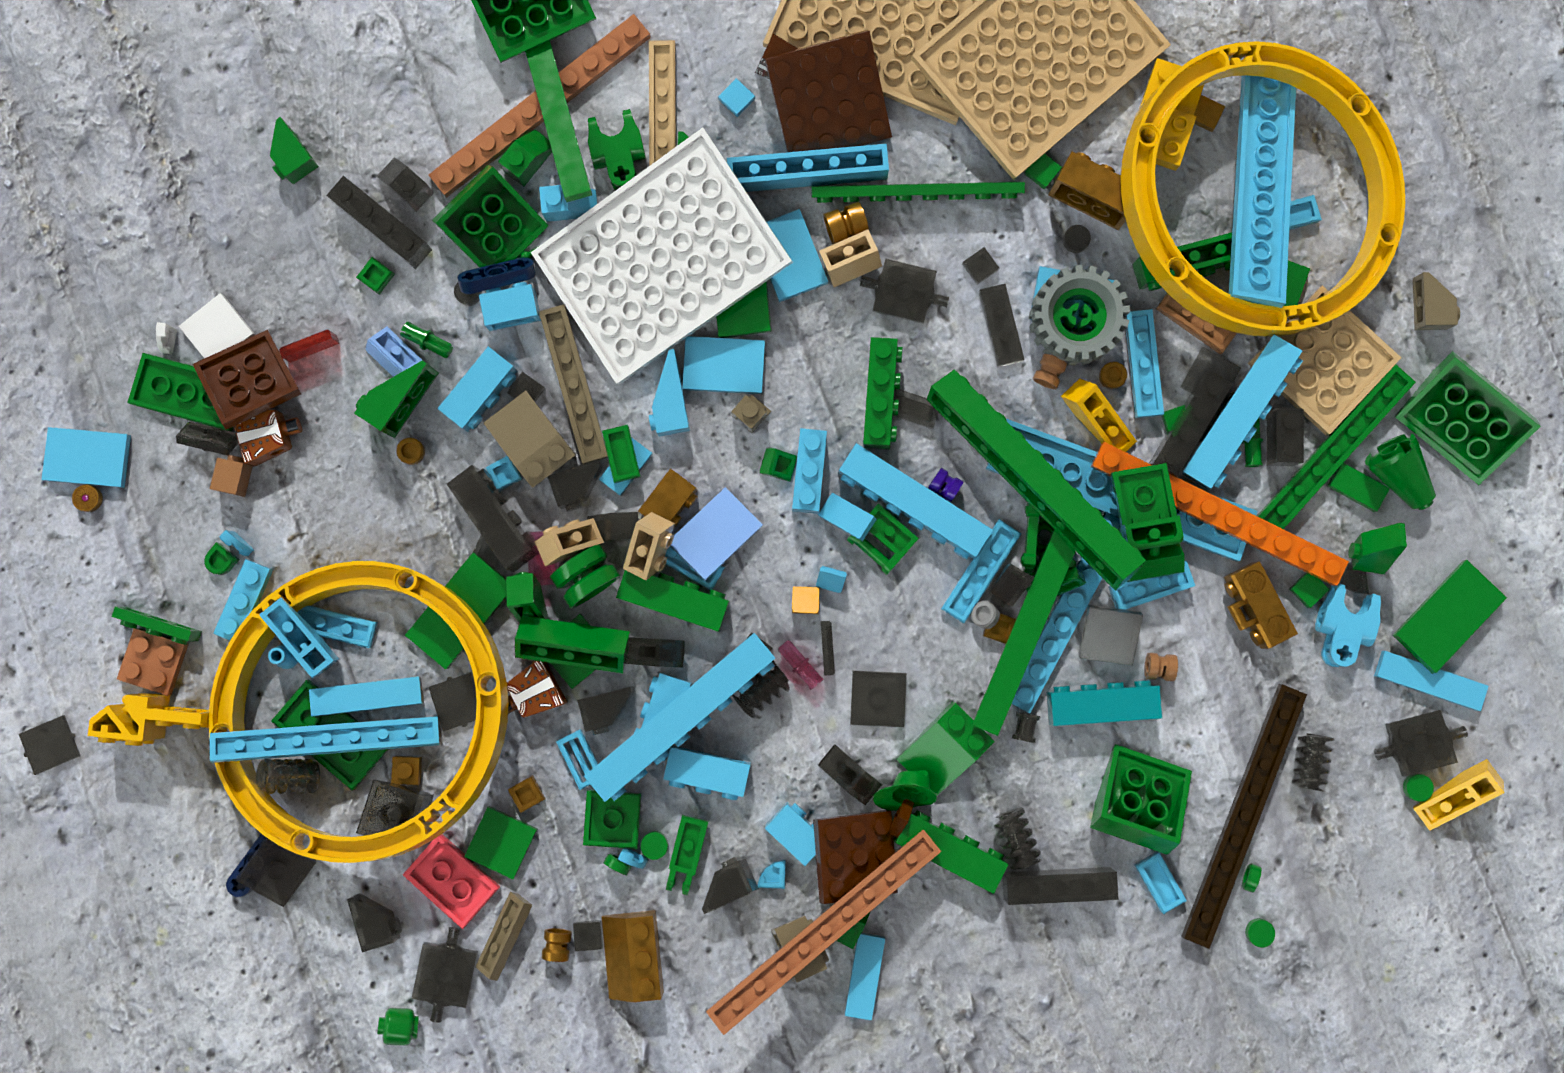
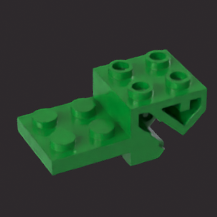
[1111,463,1185,582]

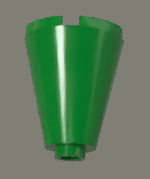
[1364,434,1436,510]

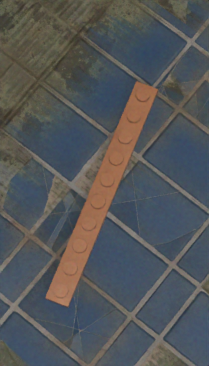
[428,14,651,198]
[705,830,941,1035]

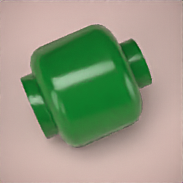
[377,1008,419,1046]

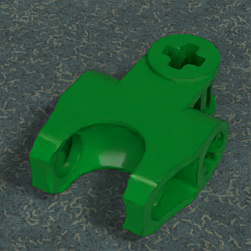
[588,109,646,191]

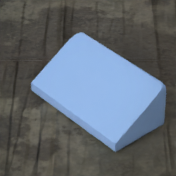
[365,327,422,377]

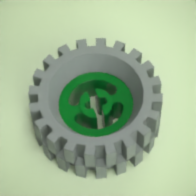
[1029,265,1130,366]

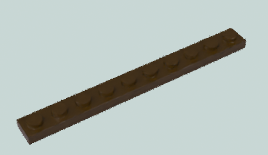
[1181,684,1307,949]

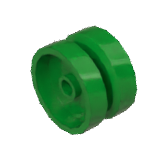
[550,544,621,609]

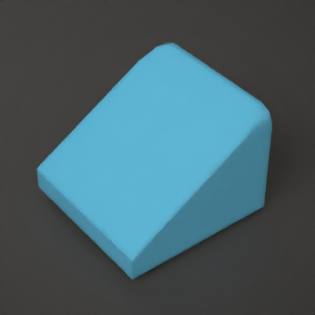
[816,566,847,593]

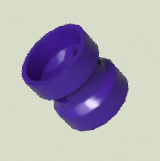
[928,467,964,503]

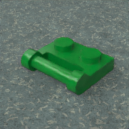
[847,503,919,575]

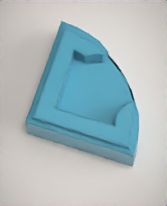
[219,530,254,556]
[618,848,648,869]
[757,860,786,889]

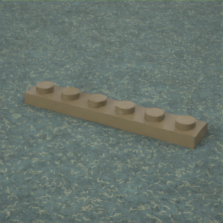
[539,304,608,465]

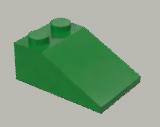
[354,360,439,438]
[896,702,995,796]

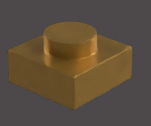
[391,756,422,785]

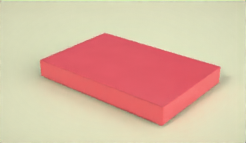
[403,834,501,929]

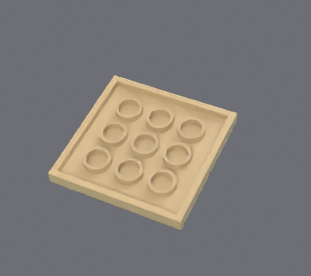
[1248,285,1401,436]

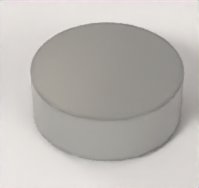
[971,601,1000,629]

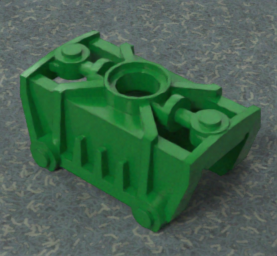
[1020,503,1076,576]

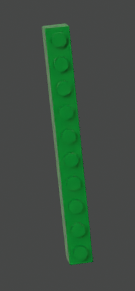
[926,369,1146,591]

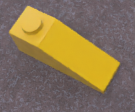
[1061,378,1137,452]
[1413,759,1505,831]

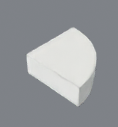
[156,322,177,355]

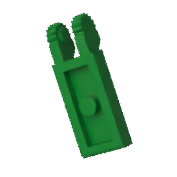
[665,815,709,895]

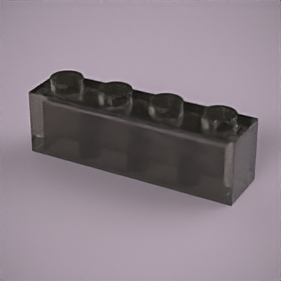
[326,175,432,270]
[1149,370,1233,477]
[447,465,539,573]
[1002,867,1119,905]

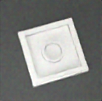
[179,293,255,359]

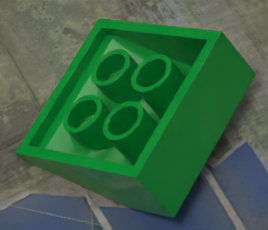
[432,165,549,268]
[1090,744,1192,855]

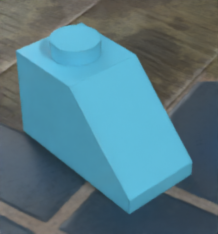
[539,185,598,222]

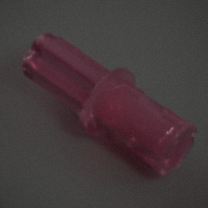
[778,640,823,690]

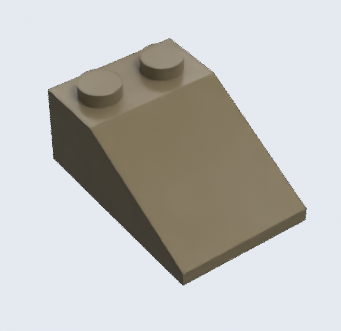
[484,390,576,488]

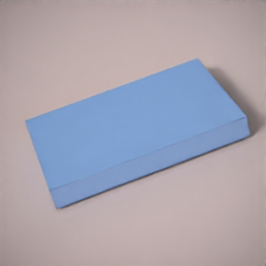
[670,487,763,581]

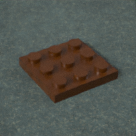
[193,330,301,430]
[813,810,898,904]

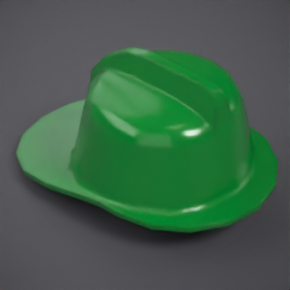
[873,770,937,811]

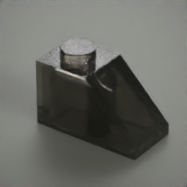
[377,157,434,212]
[548,459,604,512]
[587,512,641,543]
[986,563,1034,608]
[625,637,685,668]
[577,686,634,735]
[818,744,883,806]
[702,857,759,914]
[347,893,402,953]

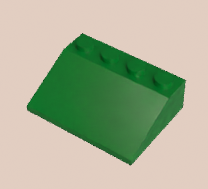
[471,0,596,63]
[1395,351,1541,485]

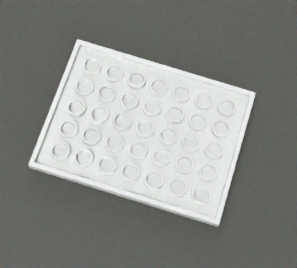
[531,127,793,385]

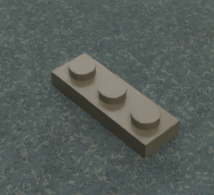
[475,892,532,981]

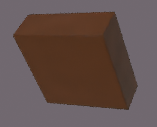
[889,799,914,838]

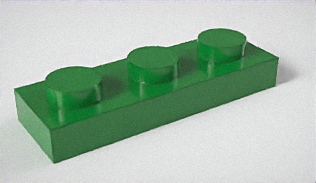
[111,606,202,645]

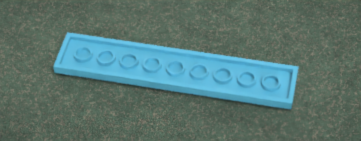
[1229,75,1296,308]
[986,419,1258,562]

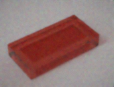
[279,329,340,363]

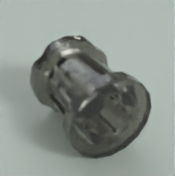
[1012,711,1041,743]

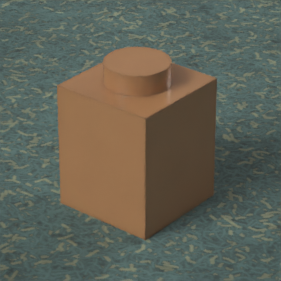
[210,455,253,497]

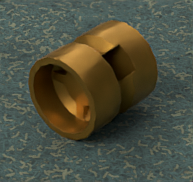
[823,202,869,245]

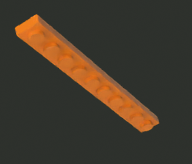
[1090,442,1349,586]

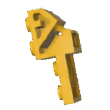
[1133,58,1204,171]
[87,693,209,746]

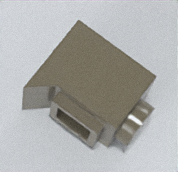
[731,394,771,433]

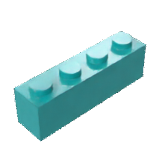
[1046,680,1162,726]

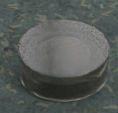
[1063,225,1091,253]
[454,282,482,306]

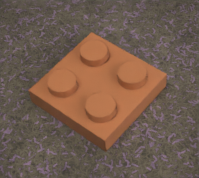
[117,628,189,696]

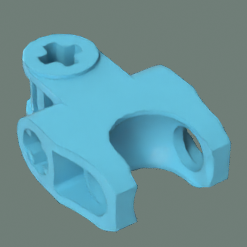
[1315,584,1381,667]

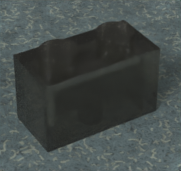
[1266,408,1304,466]

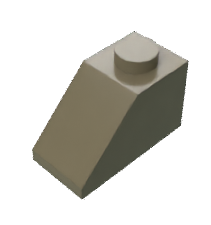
[1412,272,1460,330]

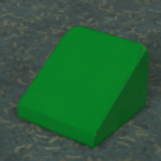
[759,448,797,482]

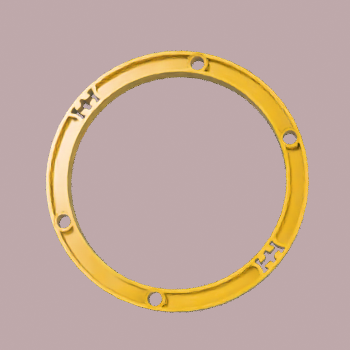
[1121,41,1406,337]
[208,561,509,863]

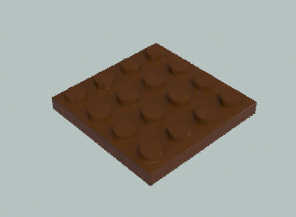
[764,30,892,152]

